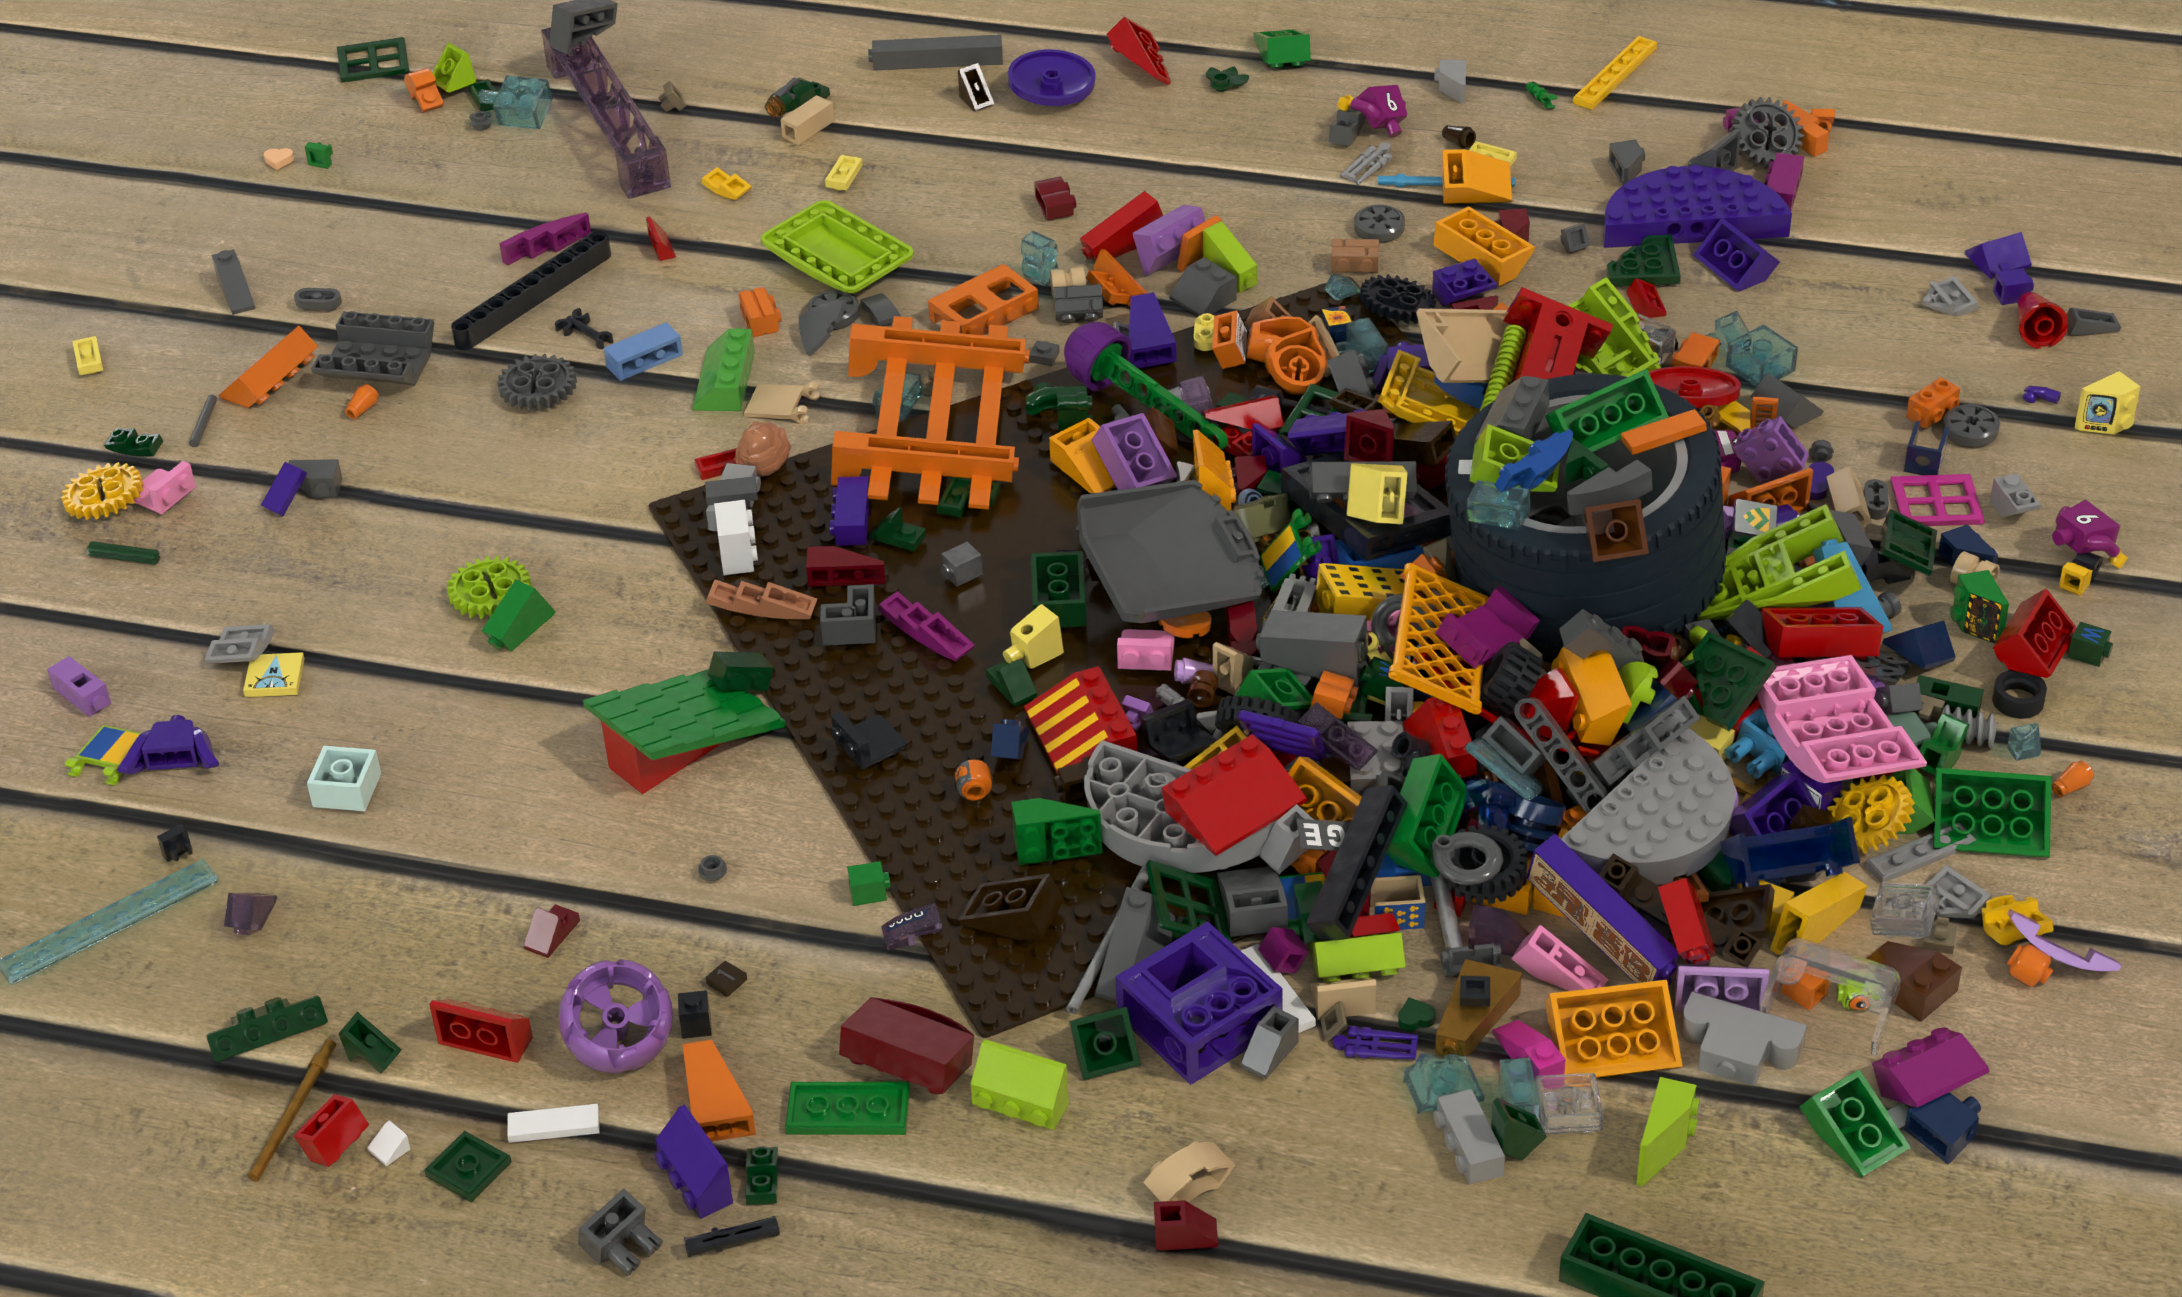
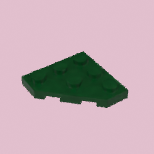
[1606,235,1681,287]
[1692,632,1777,731]

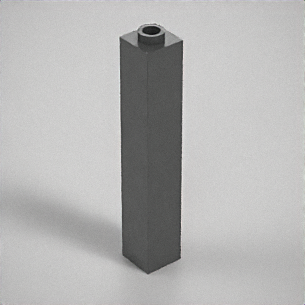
[868,35,1003,71]

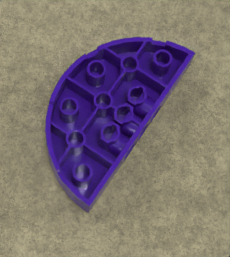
[1603,164,1792,248]

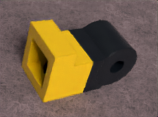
[2059,552,2103,596]

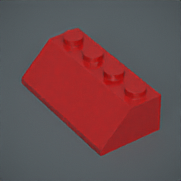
[1993,588,2077,678]
[1761,607,1884,660]

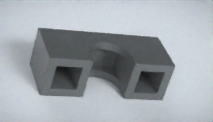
[1559,609,1645,671]

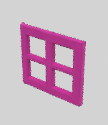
[1890,474,1985,526]

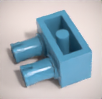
[1725,708,1790,779]

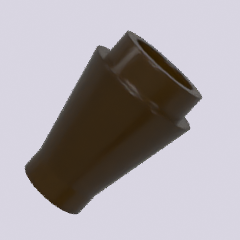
[1442,125,1476,149]

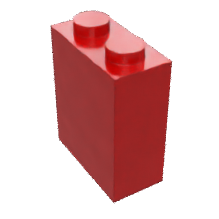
[1658,878,1717,966]

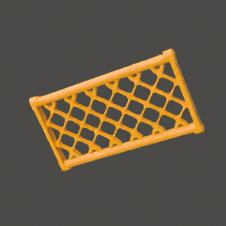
[1388,563,1489,714]

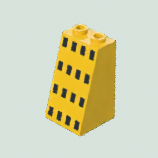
[1315,563,1424,621]

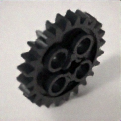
[1359,274,1437,324]

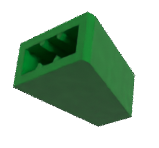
[481,579,556,651]

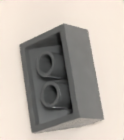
[1474,376,1550,444]

